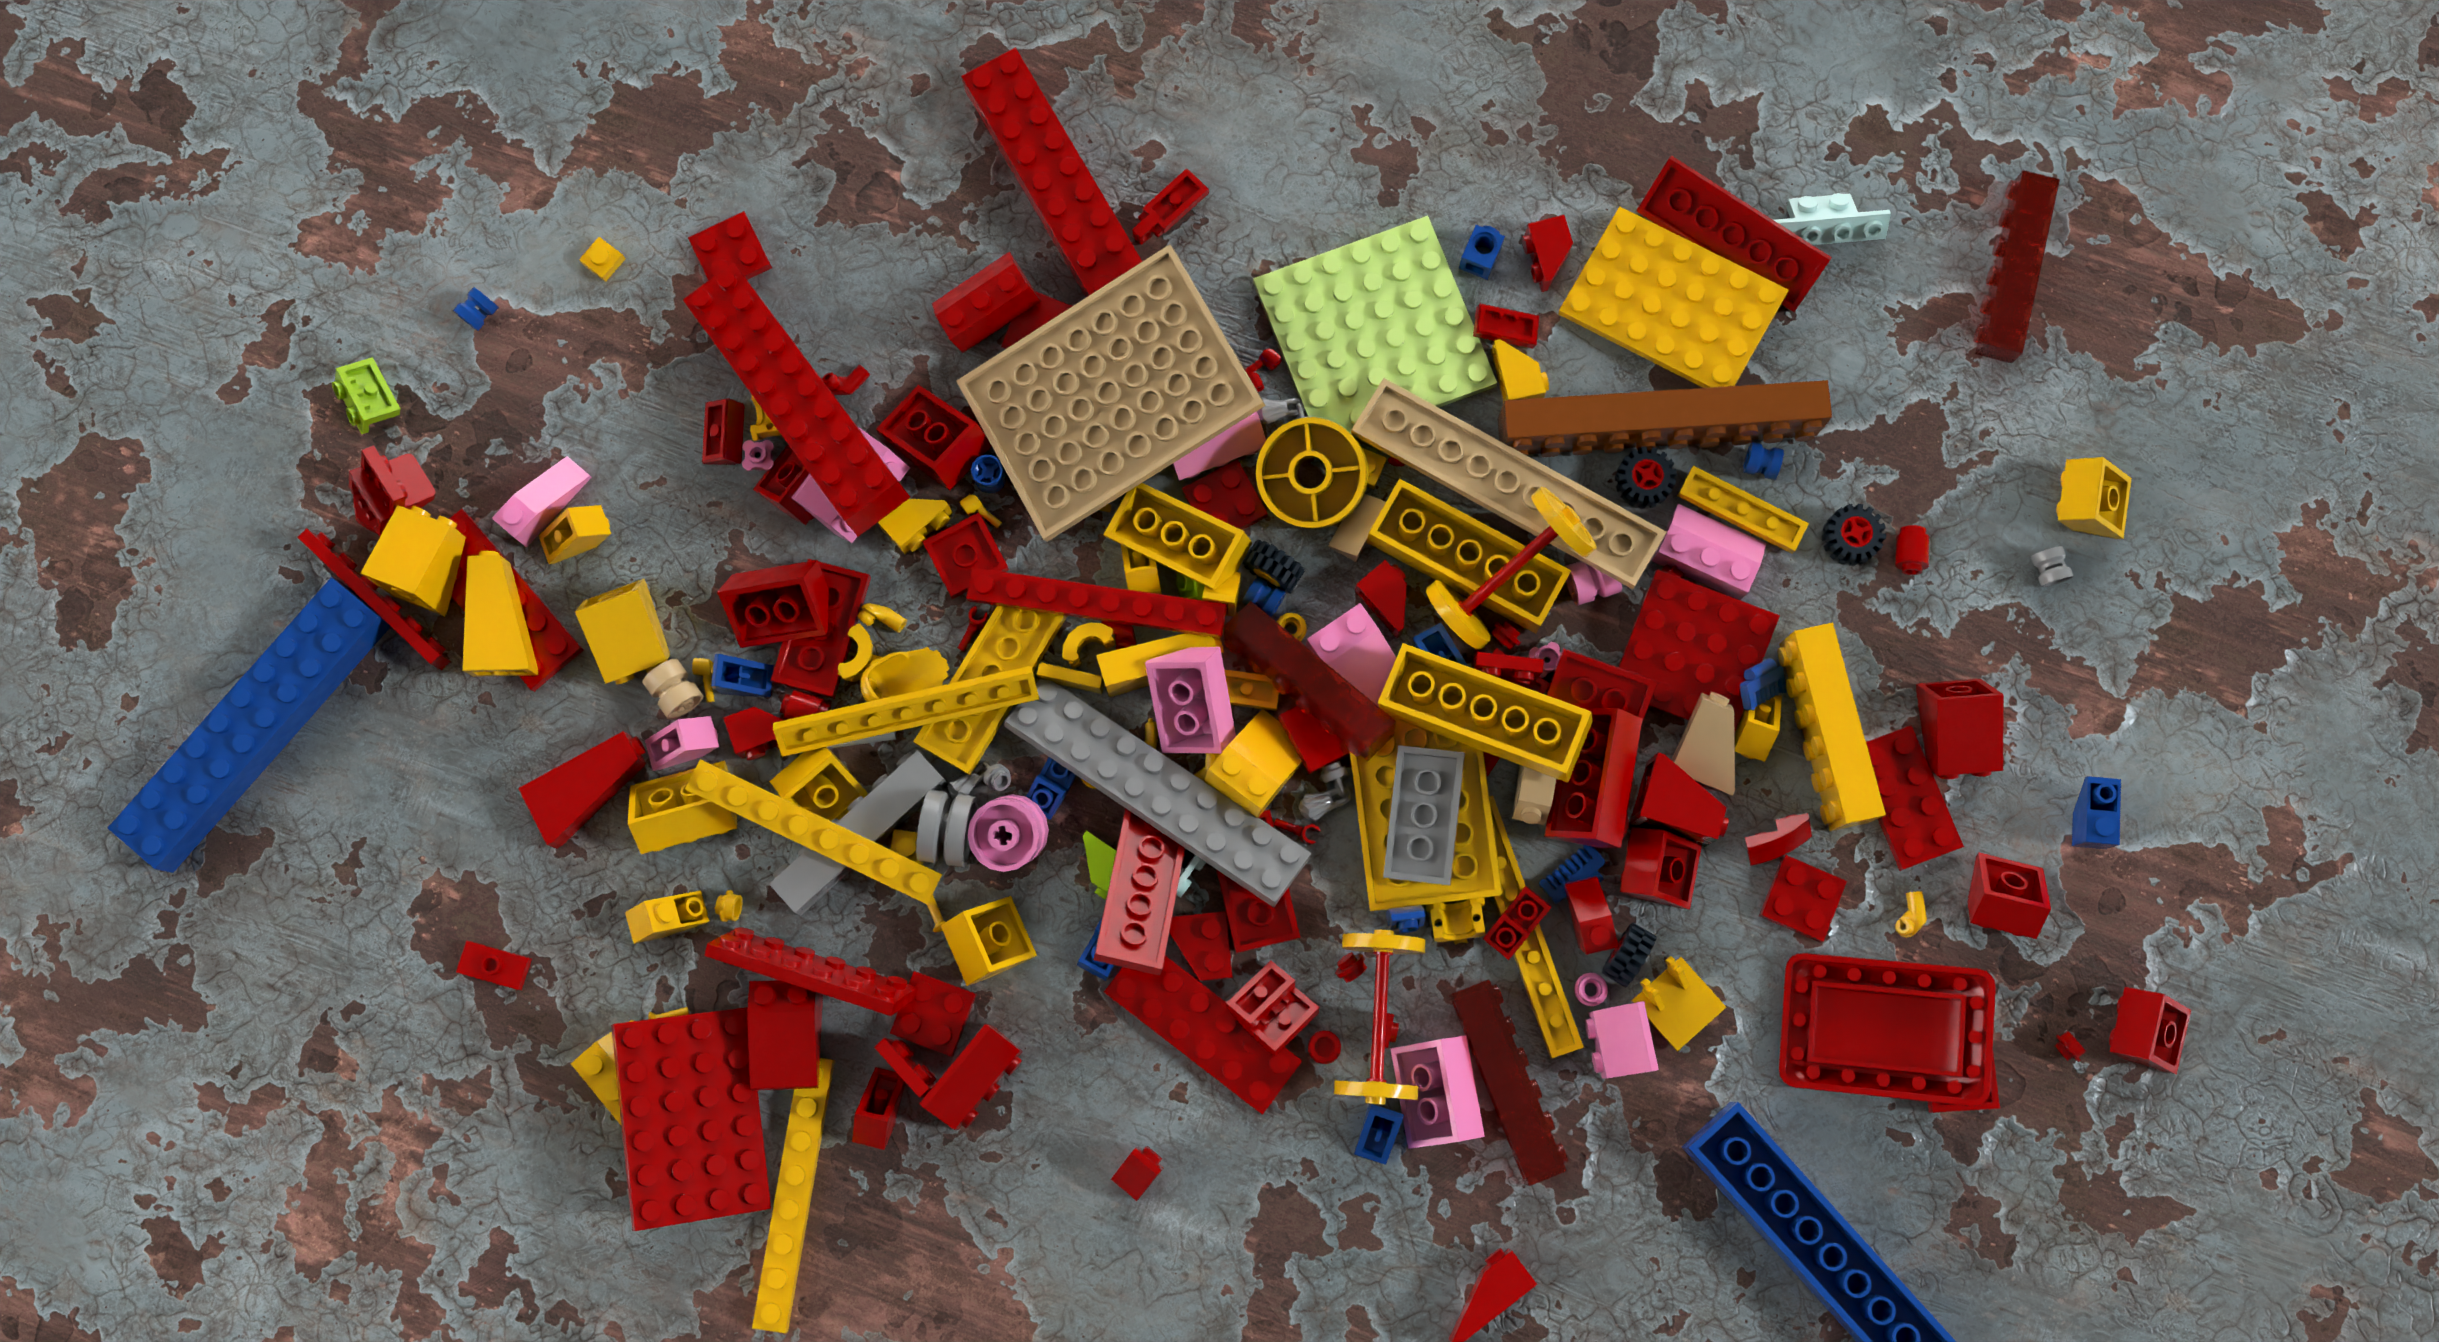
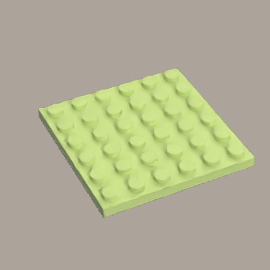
[1253,216,1497,438]

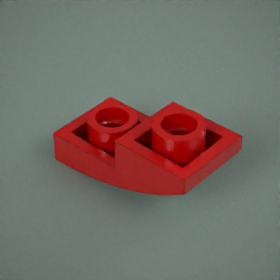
[1745,813,1812,866]
[1483,886,1552,960]

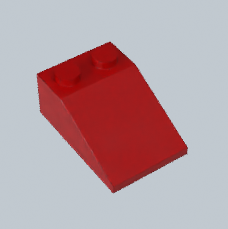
[876,385,992,491]
[747,980,823,1091]

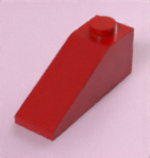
[1449,1248,1538,1342]

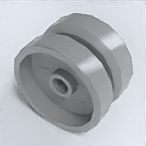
[916,789,977,868]

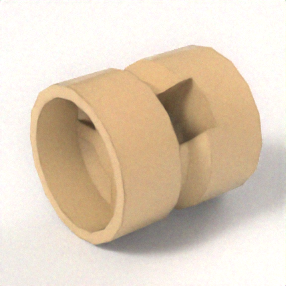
[642,659,704,720]

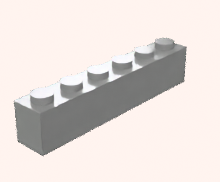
[769,750,947,916]

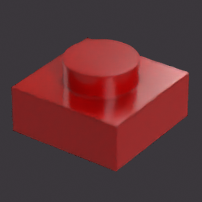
[1385,1013,1399,1049]

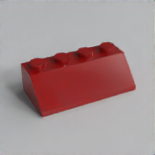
[1544,708,1642,848]

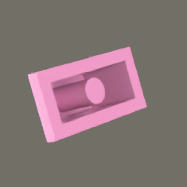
[645,716,719,771]

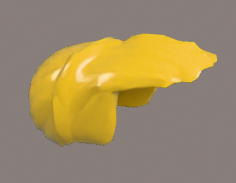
[860,647,950,702]

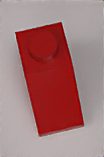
[1355,559,1407,638]
[1564,876,1619,955]
[852,1067,906,1150]

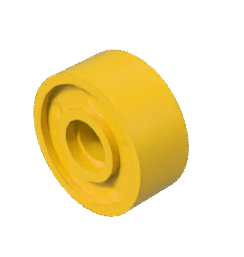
[1256,417,1368,529]

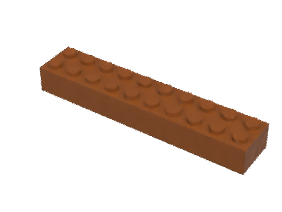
[1497,380,1832,457]

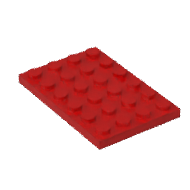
[611,1007,771,1231]

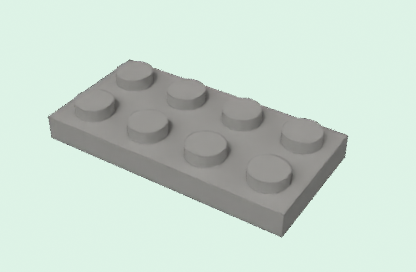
[1383,745,1465,886]

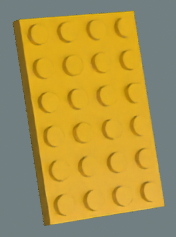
[1558,206,1789,388]
[1345,711,1503,911]

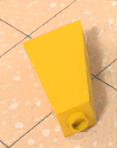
[462,551,538,677]
[1096,633,1224,698]

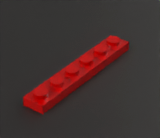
[297,528,451,671]

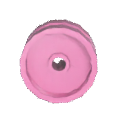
[967,794,1049,872]

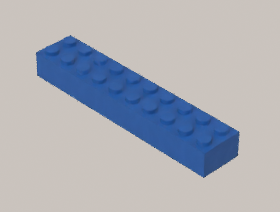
[108,577,391,873]
[1681,1102,1956,1342]

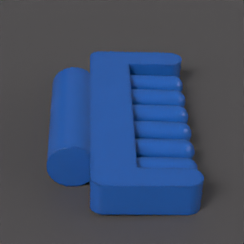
[1740,658,1787,710]
[1539,845,1605,904]

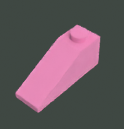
[492,456,592,547]

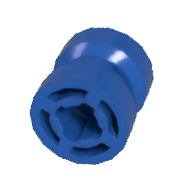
[453,287,499,331]
[1743,442,1784,480]
[971,455,1006,494]
[1242,576,1286,619]

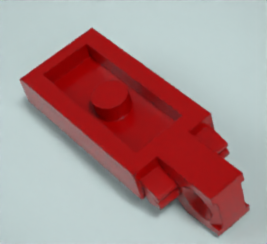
[1132,169,1209,245]

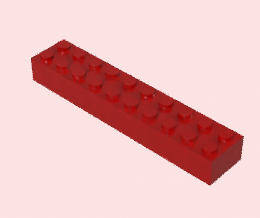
[961,47,1143,297]
[683,262,911,537]

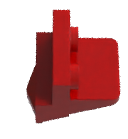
[348,445,436,537]

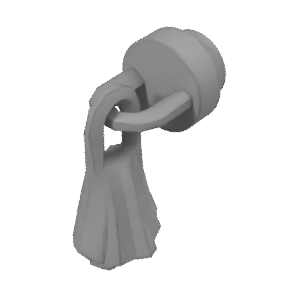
[1257,398,1305,424]
[947,761,1011,799]
[1299,761,1351,821]

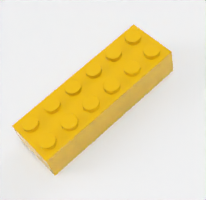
[1366,478,1571,634]
[1777,622,1886,831]
[1378,643,1592,783]

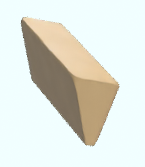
[1328,494,1386,562]

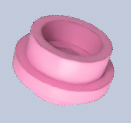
[1574,973,1608,1006]

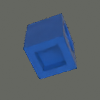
[1459,225,1505,280]

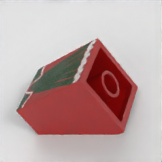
[1629,752,1729,847]

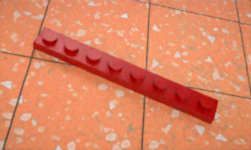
[966,567,1227,638]

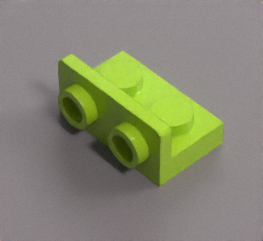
[332,357,401,434]

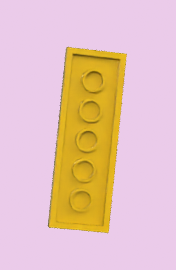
[913,606,1067,775]

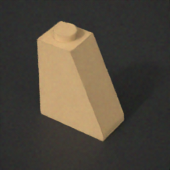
[1671,692,1735,796]
[1512,765,1556,825]

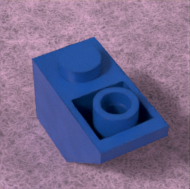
[2072,776,2121,849]

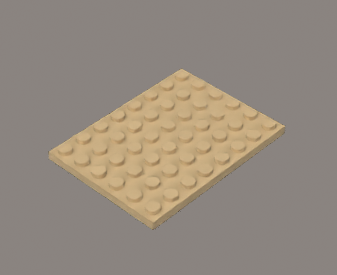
[956,244,1266,542]

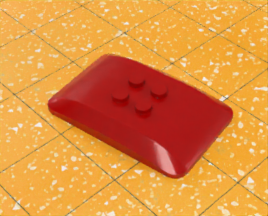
[1779,953,1996,1106]

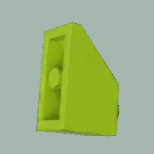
[1083,830,1116,901]

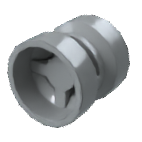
[2031,546,2073,587]

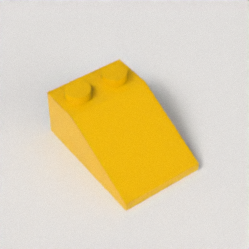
[1204,709,1302,818]

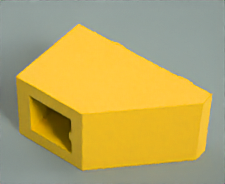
[877,499,953,554]
[625,890,710,944]

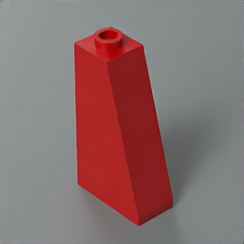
[518,731,646,849]

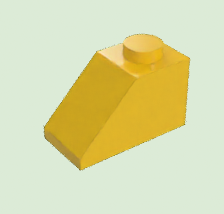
[1491,339,1549,403]
[538,505,611,564]
[1121,545,1162,594]
[1202,572,1241,617]
[1735,695,1782,762]

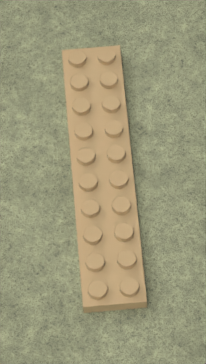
[1351,378,1667,589]

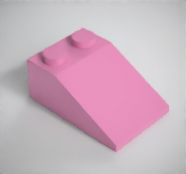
[1306,603,1396,714]
[1585,1001,1659,1079]

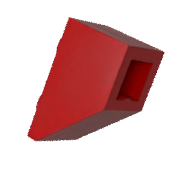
[1522,215,1573,292]
[723,706,784,761]
[1111,1146,1164,1201]

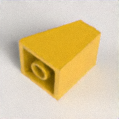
[361,505,466,617]
[575,578,670,685]

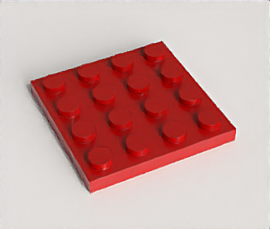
[1618,569,1780,734]

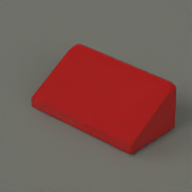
[702,398,745,465]

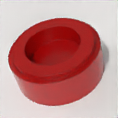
[1308,1030,1341,1064]

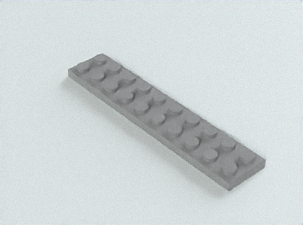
[1004,678,1312,908]

